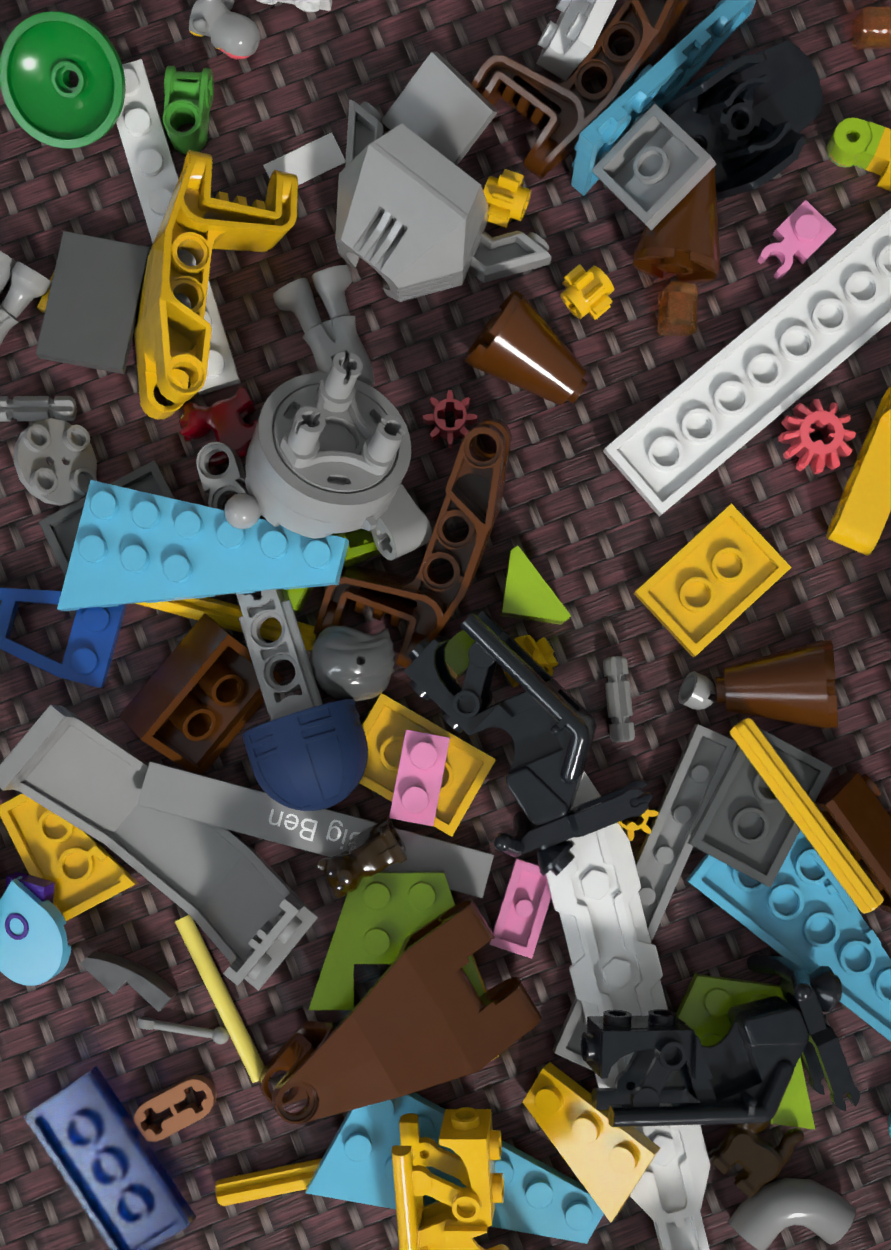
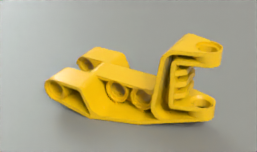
[134,150,298,420]

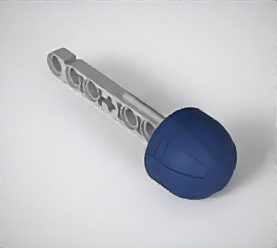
[196,442,368,811]

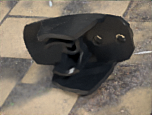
[662,40,823,200]

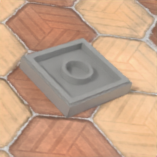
[381,51,499,165]

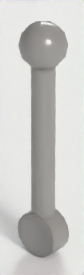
[137,1017,229,1044]

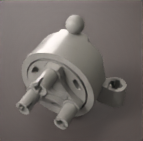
[224,352,432,560]

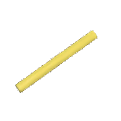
[175,914,265,1083]

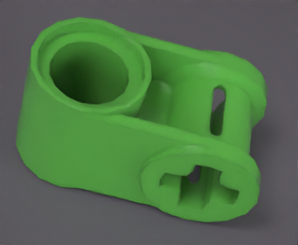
[163,65,214,155]

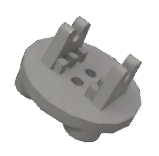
[14,418,97,506]

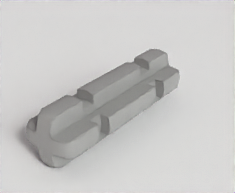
[0,396,77,422]
[603,656,635,743]

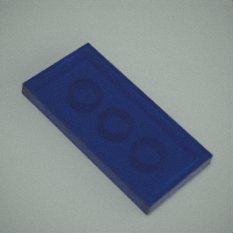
[23,1066,197,1250]

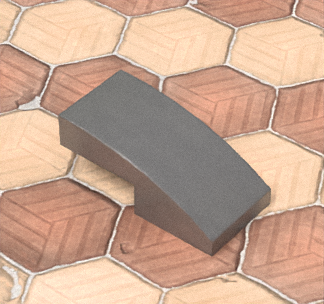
[80,951,179,1012]

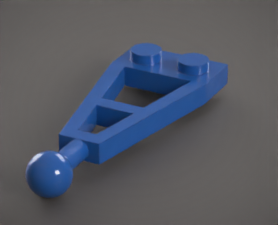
[0,588,127,689]

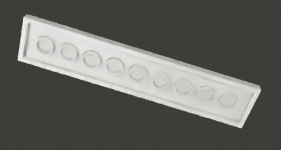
[603,208,891,517]

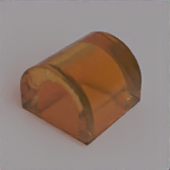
[852,7,891,49]
[657,281,698,336]

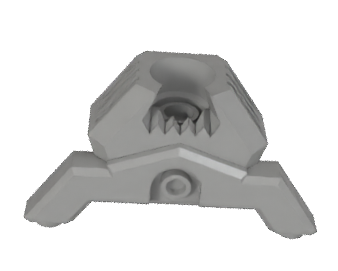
[335,99,552,302]

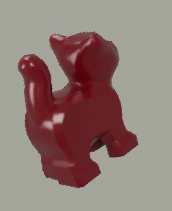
[179,386,259,468]

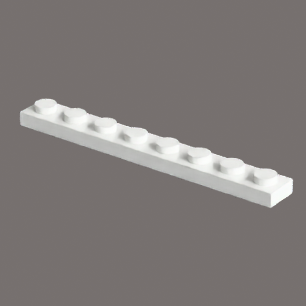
[116,59,241,395]

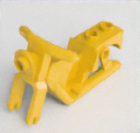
[391,1107,509,1250]

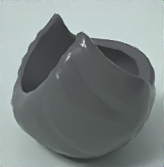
[310,626,395,701]

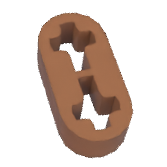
[133,1075,217,1142]

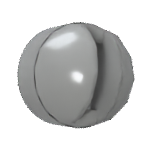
[678,671,716,710]

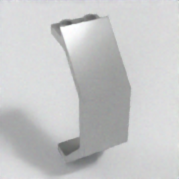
[0,705,318,991]

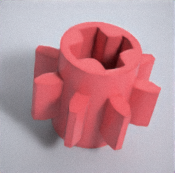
[423,390,477,448]

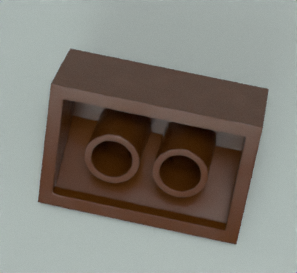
[119,613,284,775]
[815,771,891,913]

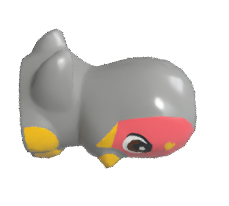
[189,0,260,60]

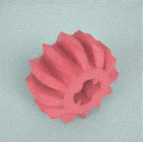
[778,399,856,474]

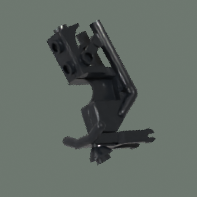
[404,610,653,876]
[581,954,860,1127]

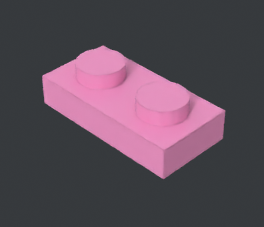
[389,730,450,826]
[489,858,551,959]

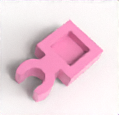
[757,200,837,280]

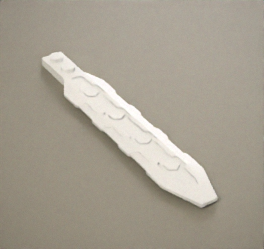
[546,771,710,1250]

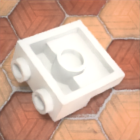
[536,0,616,81]

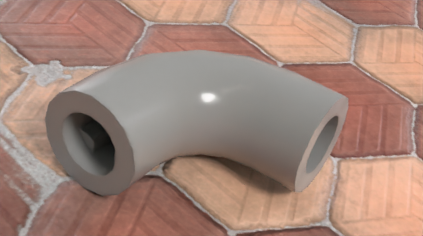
[728,1178,856,1250]

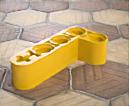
[826,385,891,556]

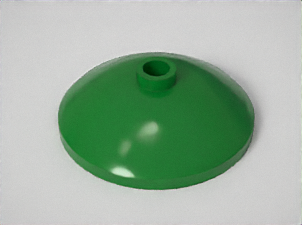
[0,11,126,149]

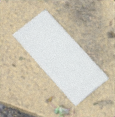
[263,132,346,185]

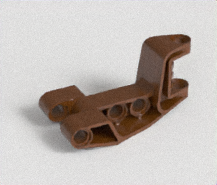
[471,0,693,179]
[313,418,512,668]
[259,899,542,1124]

